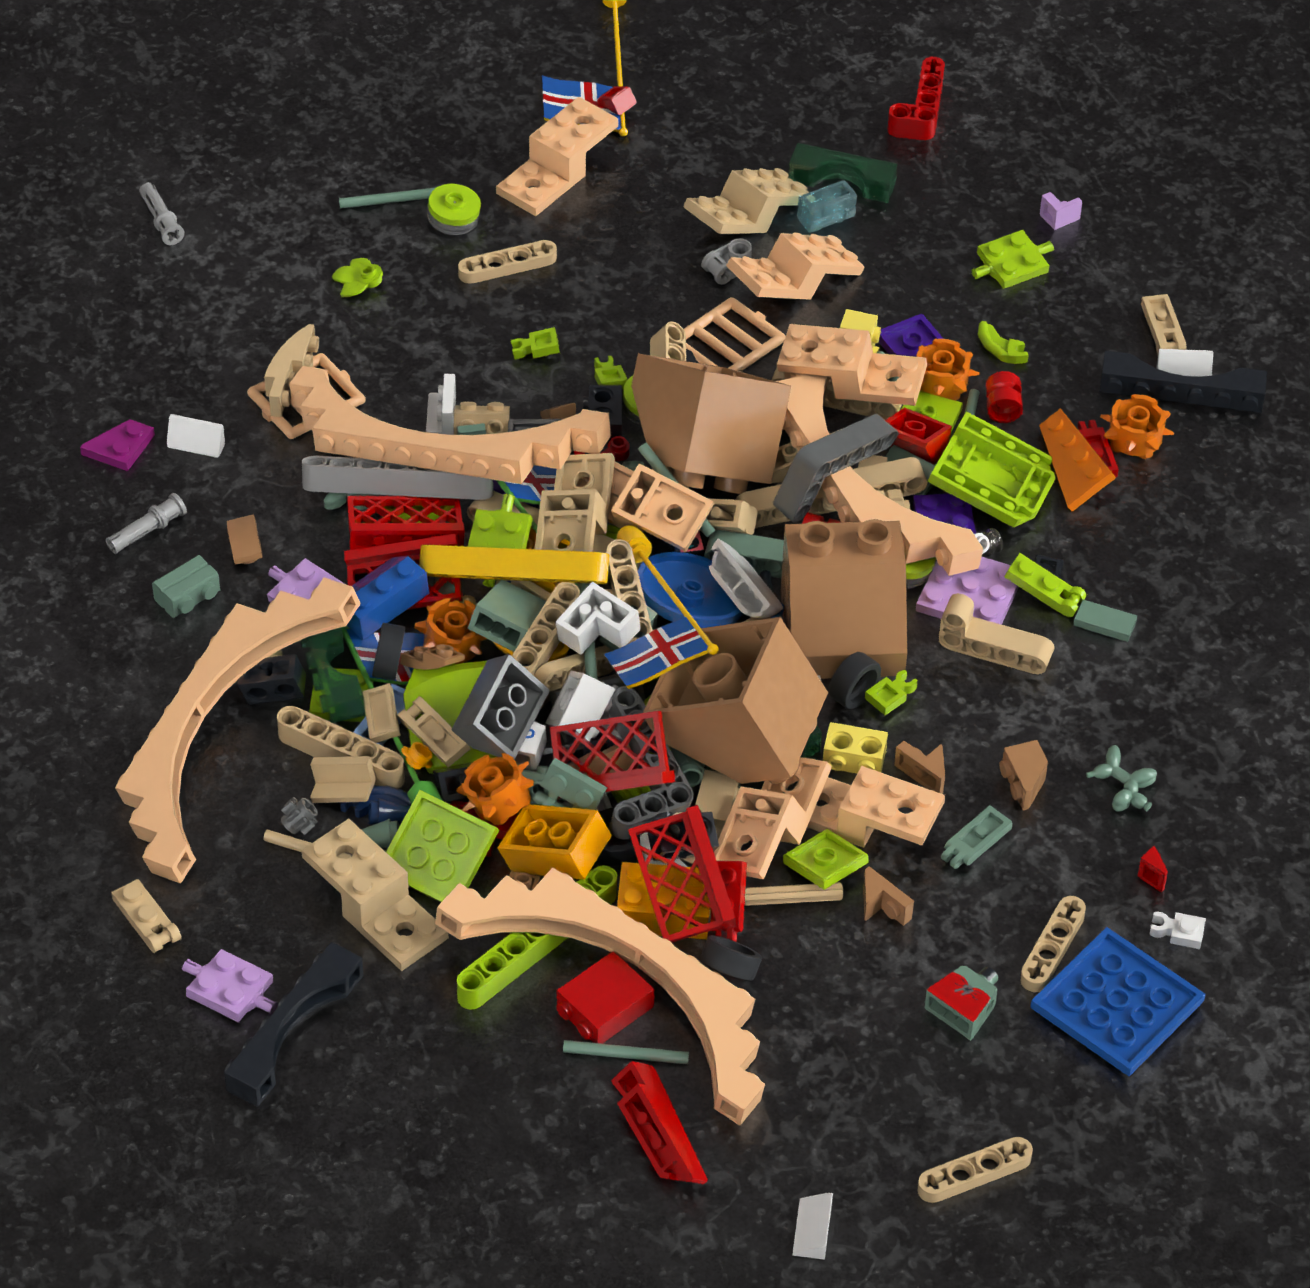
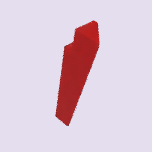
[611,1061,708,1184]

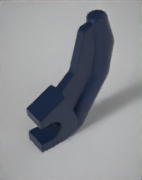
[340,786,411,818]

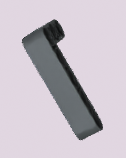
[773,414,898,523]
[609,686,694,840]

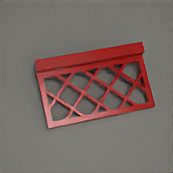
[347,496,465,550]
[344,534,463,610]
[550,711,675,799]
[628,805,735,943]

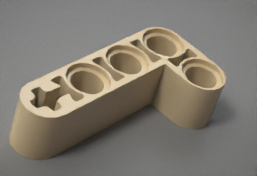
[939,593,1054,674]

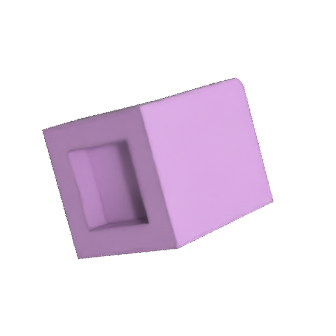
[1040,192,1082,230]

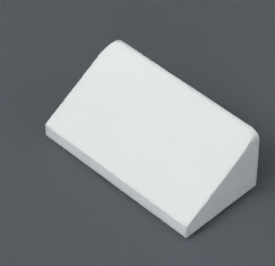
[1156,349,1213,377]
[167,414,225,457]
[792,1193,833,1260]

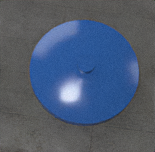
[638,552,744,628]

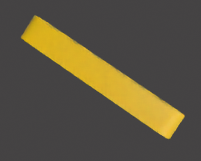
[419,545,610,584]

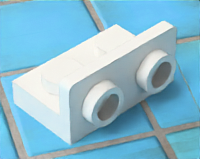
[426,374,456,435]

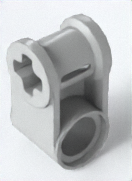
[701,238,752,285]

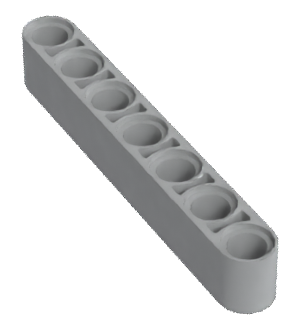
[302,456,493,500]

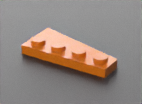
[1039,408,1116,512]

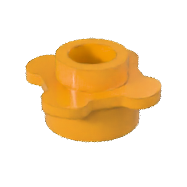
[401,742,433,770]

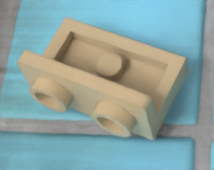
[454,402,510,435]

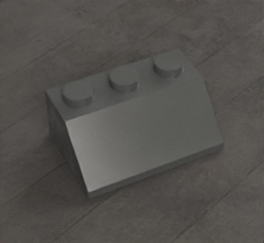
[451,654,550,760]

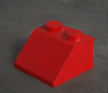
[885,408,952,464]

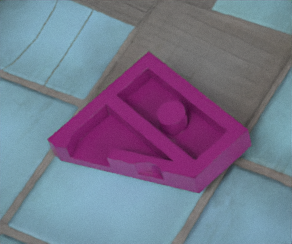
[80,419,155,471]

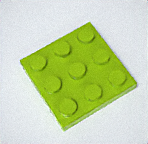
[386,790,499,903]

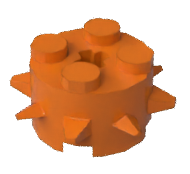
[916,339,980,401]
[1100,394,1174,459]
[414,598,487,664]
[457,753,534,825]

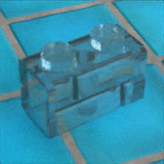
[797,180,857,232]

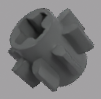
[281,797,318,835]

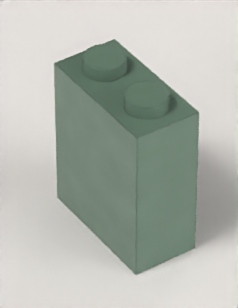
[467,579,546,652]

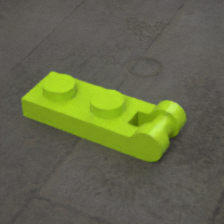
[1004,553,1086,617]

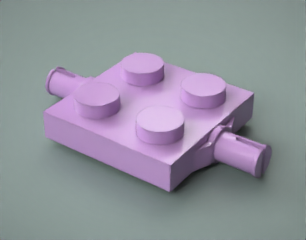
[267,558,345,602]
[182,949,278,1022]

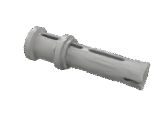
[139,182,185,245]
[106,493,187,554]

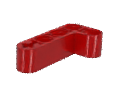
[887,57,945,140]

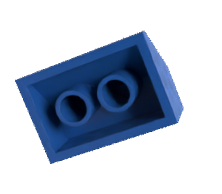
[347,556,429,640]

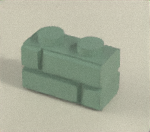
[152,555,220,618]

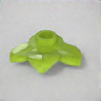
[332,258,383,297]

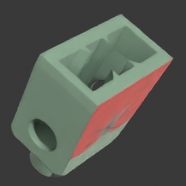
[924,966,998,1041]

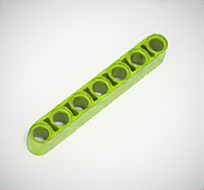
[457,865,617,1010]

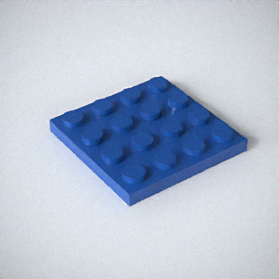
[1030,927,1205,1076]

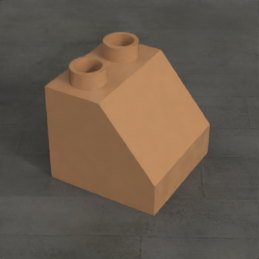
[631,353,791,494]
[780,519,907,679]
[643,617,828,784]

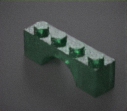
[789,143,897,203]
[300,627,365,723]

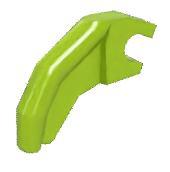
[977,321,1028,364]

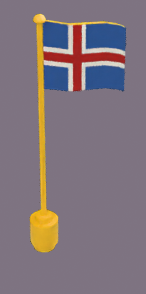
[542,0,628,137]
[604,525,719,689]

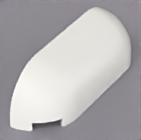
[709,539,783,619]

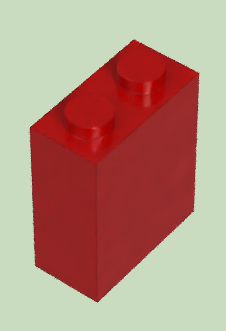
[556,951,654,1044]

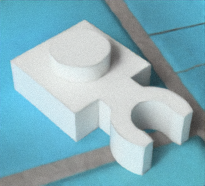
[1149,912,1206,949]

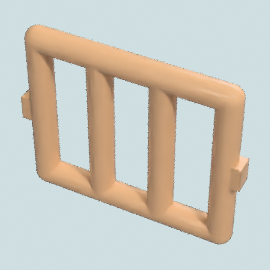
[683,297,786,372]
[247,353,366,439]

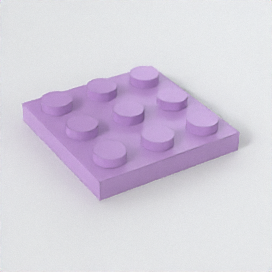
[916,557,1019,625]

